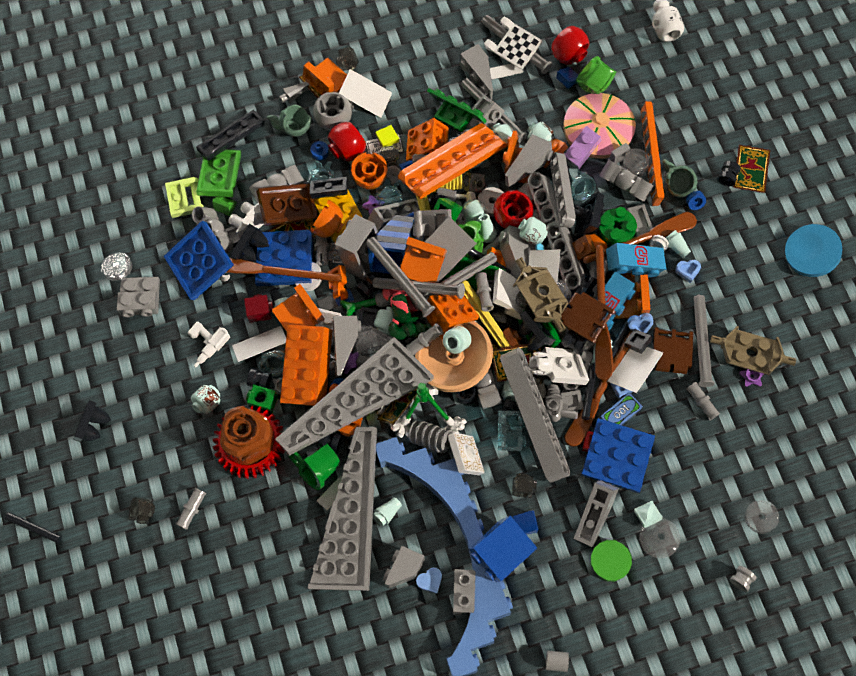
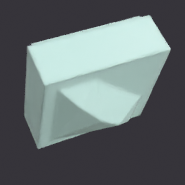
[634,501,662,528]

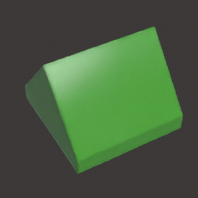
[212,197,237,216]

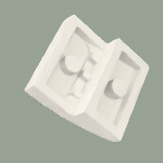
[493,268,524,320]

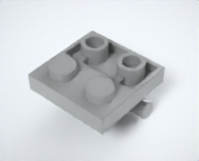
[413,209,452,242]

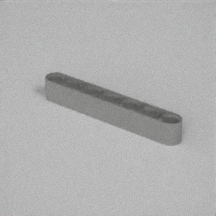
[528,172,585,291]
[500,347,570,483]

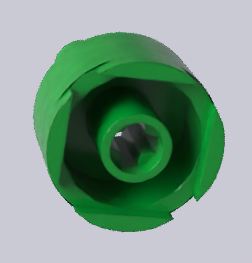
[597,207,637,248]

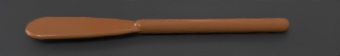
[583,212,697,264]
[595,245,614,380]
[226,258,342,282]
[564,330,633,447]

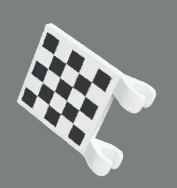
[484,17,542,70]

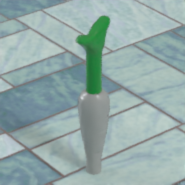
[340,292,391,316]

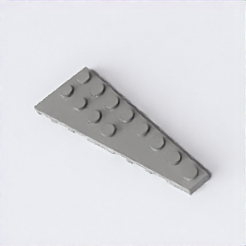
[275,337,434,456]
[308,427,377,591]

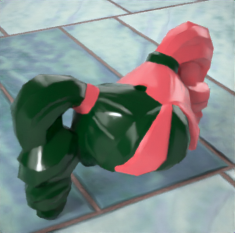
[382,289,432,340]

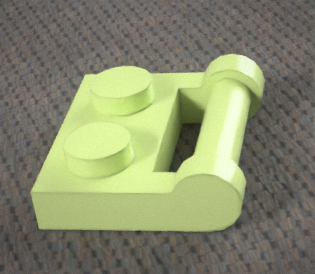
[165,177,204,218]

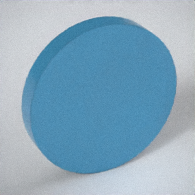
[785,224,842,277]

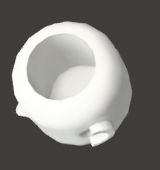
[652,0,684,42]

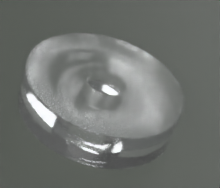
[101,253,133,281]
[745,500,779,534]

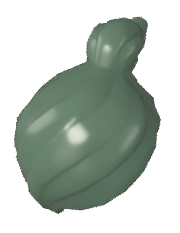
[267,105,312,137]
[662,159,698,197]

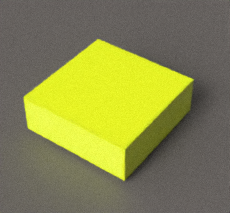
[375,125,399,149]

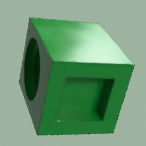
[246,385,278,414]

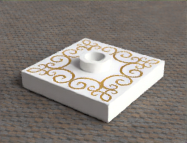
[448,433,485,475]

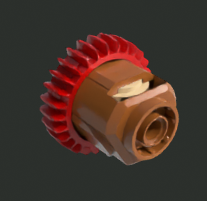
[213,406,285,479]

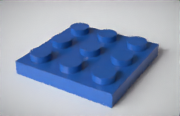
[164,221,234,300]
[255,230,313,286]
[581,418,655,494]

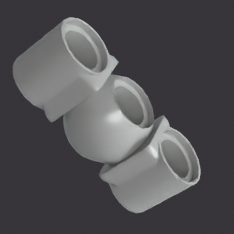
[599,159,654,202]
[249,165,305,203]
[192,206,233,253]
[476,366,502,409]

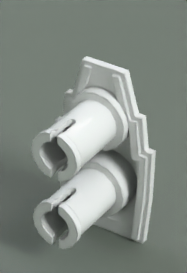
[228,202,264,239]

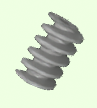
[408,420,453,454]

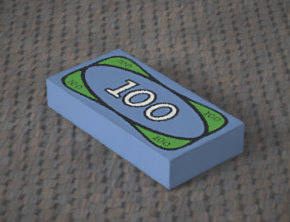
[600,392,643,425]

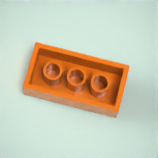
[280,325,333,406]

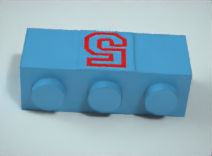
[606,243,666,277]
[596,271,636,331]

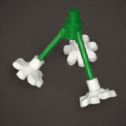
[390,383,467,437]

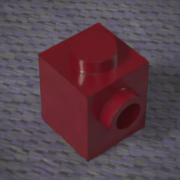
[244,294,274,323]

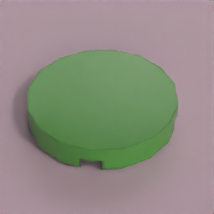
[590,540,632,582]

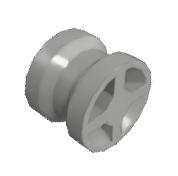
[730,566,757,592]

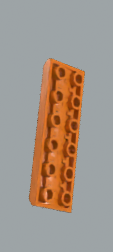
[398,123,507,199]

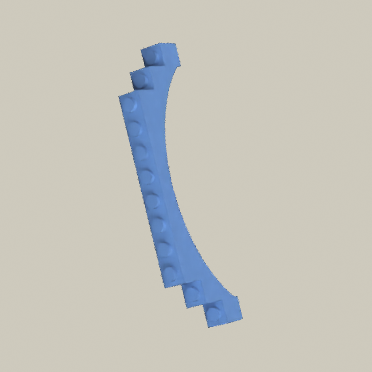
[376,437,513,676]

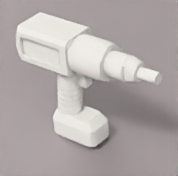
[188,322,230,367]

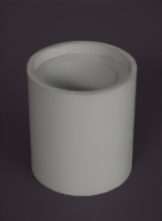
[546,651,569,672]

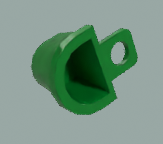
[287,444,340,490]

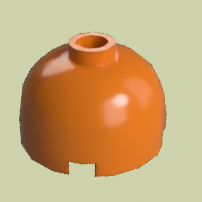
[351,152,388,190]
[310,200,344,238]

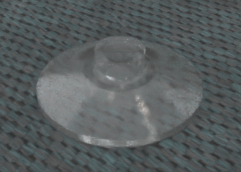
[639,518,680,559]

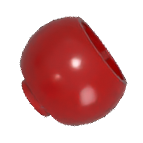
[551,26,589,65]
[328,122,366,162]
[493,190,534,229]

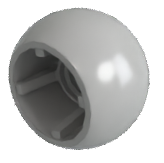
[313,92,352,131]

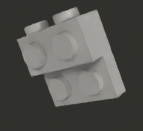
[117,277,160,317]

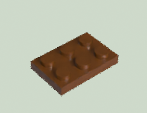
[256,183,318,226]

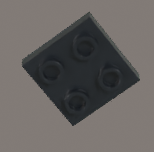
[573,192,605,239]

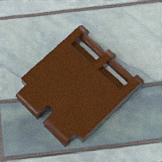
[561,292,616,344]
[653,327,693,374]

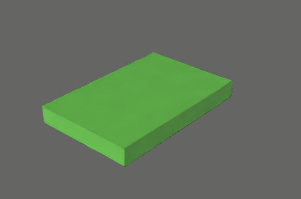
[196,150,241,197]

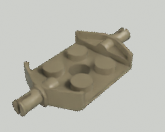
[513,257,568,333]
[710,326,796,375]

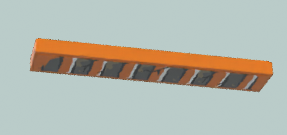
[641,101,664,206]

